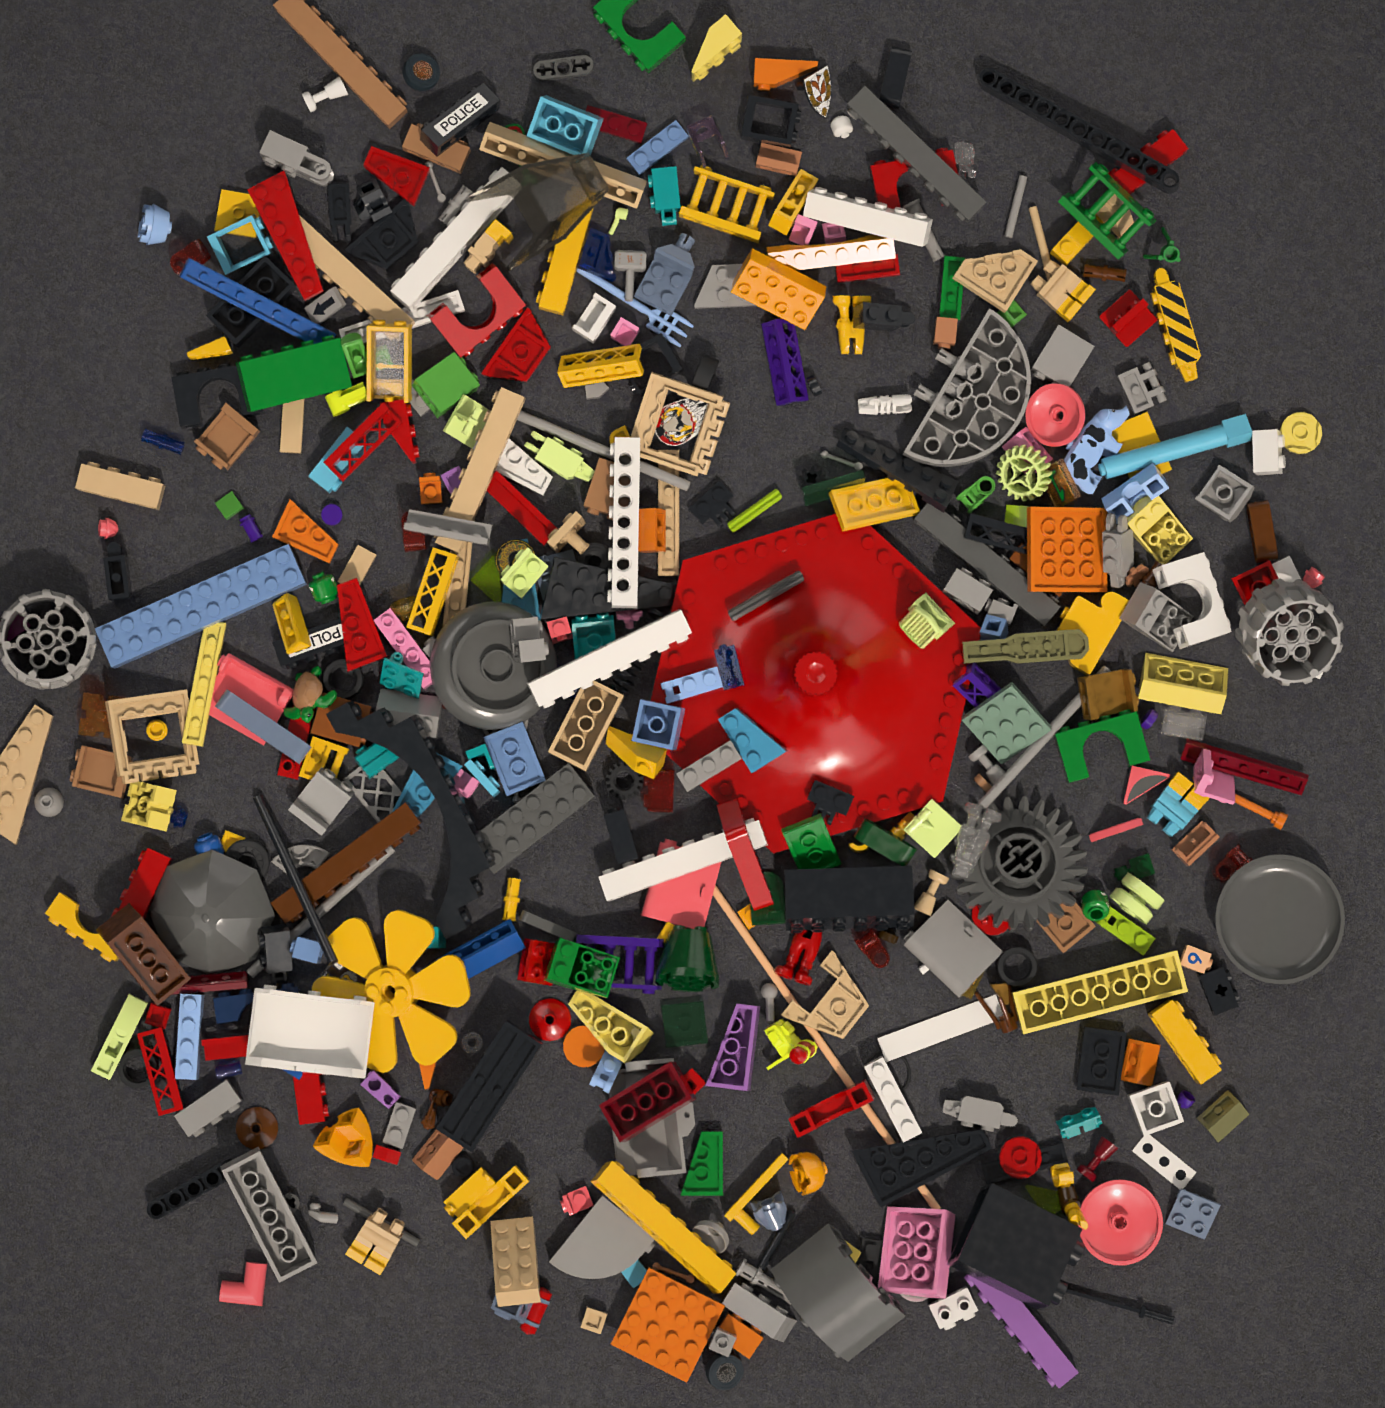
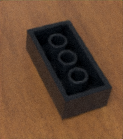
[206,256,297,348]

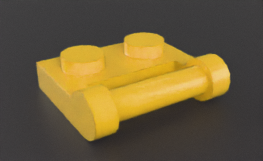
[299,736,349,780]

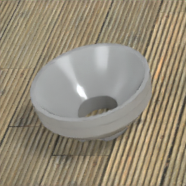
[692,1220,729,1254]

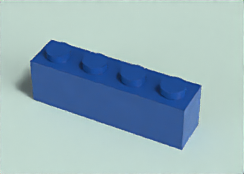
[436,919,526,979]

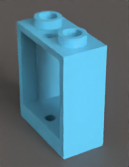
[207,214,274,275]

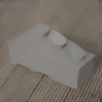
[722,1282,797,1342]

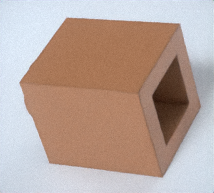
[933,317,958,349]

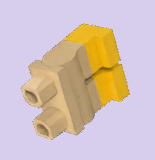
[464,219,514,274]
[1031,260,1096,323]
[345,1208,405,1275]

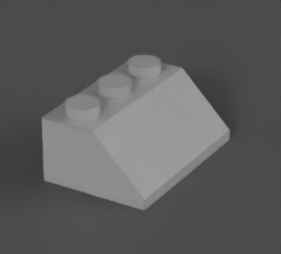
[376,689,442,739]

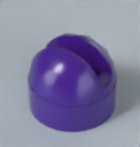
[1177,1090,1196,1109]

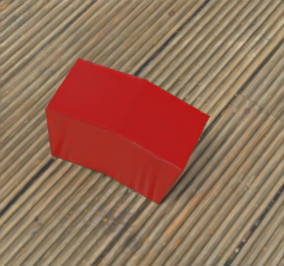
[373,1145,401,1165]

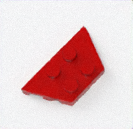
[481,307,551,382]

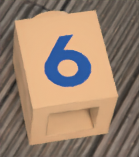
[1180,945,1213,974]

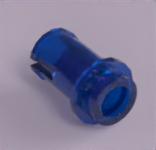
[215,1061,243,1081]

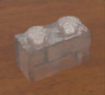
[1159,705,1207,741]

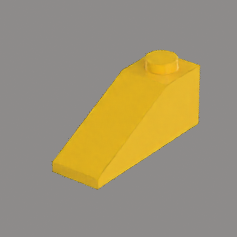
[768,169,819,235]
[1050,214,1104,266]
[605,726,667,779]

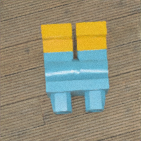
[1147,772,1209,837]

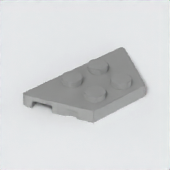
[694,264,756,309]

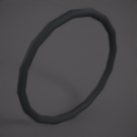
[863,1050,911,1096]

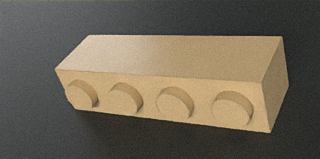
[75,462,165,510]

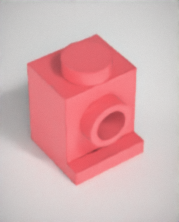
[546,616,573,644]

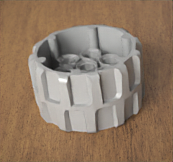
[1235,578,1344,686]
[0,589,97,690]

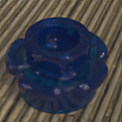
[171,808,188,828]

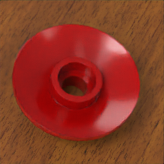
[529,999,571,1041]

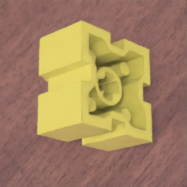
[121,781,177,832]

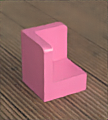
[789,214,817,245]
[610,317,640,346]
[453,769,480,799]

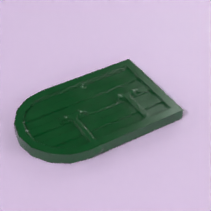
[750,872,786,926]

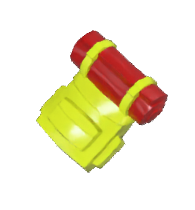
[764,1019,818,1070]

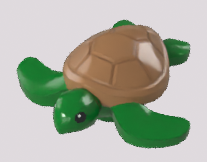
[284,666,337,723]

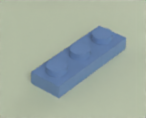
[626,120,689,176]

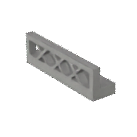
[404,509,493,546]

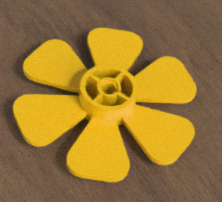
[312,910,470,1073]

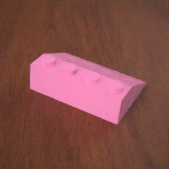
[878,1206,955,1299]

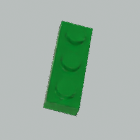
[939,256,965,321]

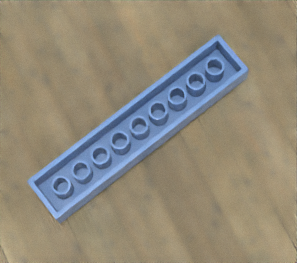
[95,544,307,669]

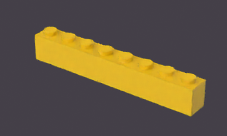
[590,1161,736,1294]

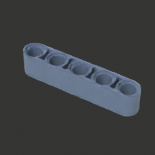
[215,689,311,764]

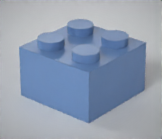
[631,699,685,750]

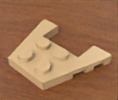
[781,950,869,1039]

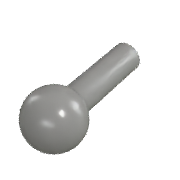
[761,983,778,1023]

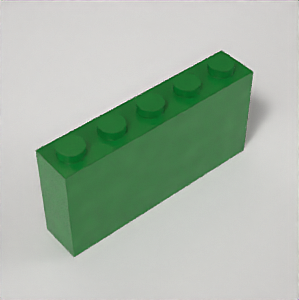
[235,335,352,412]

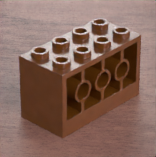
[96,903,191,1006]

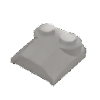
[1195,465,1255,523]

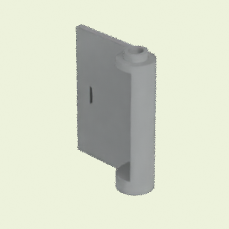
[904,900,1003,998]

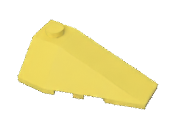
[568,991,654,1063]

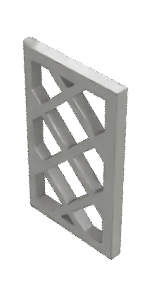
[343,767,402,823]

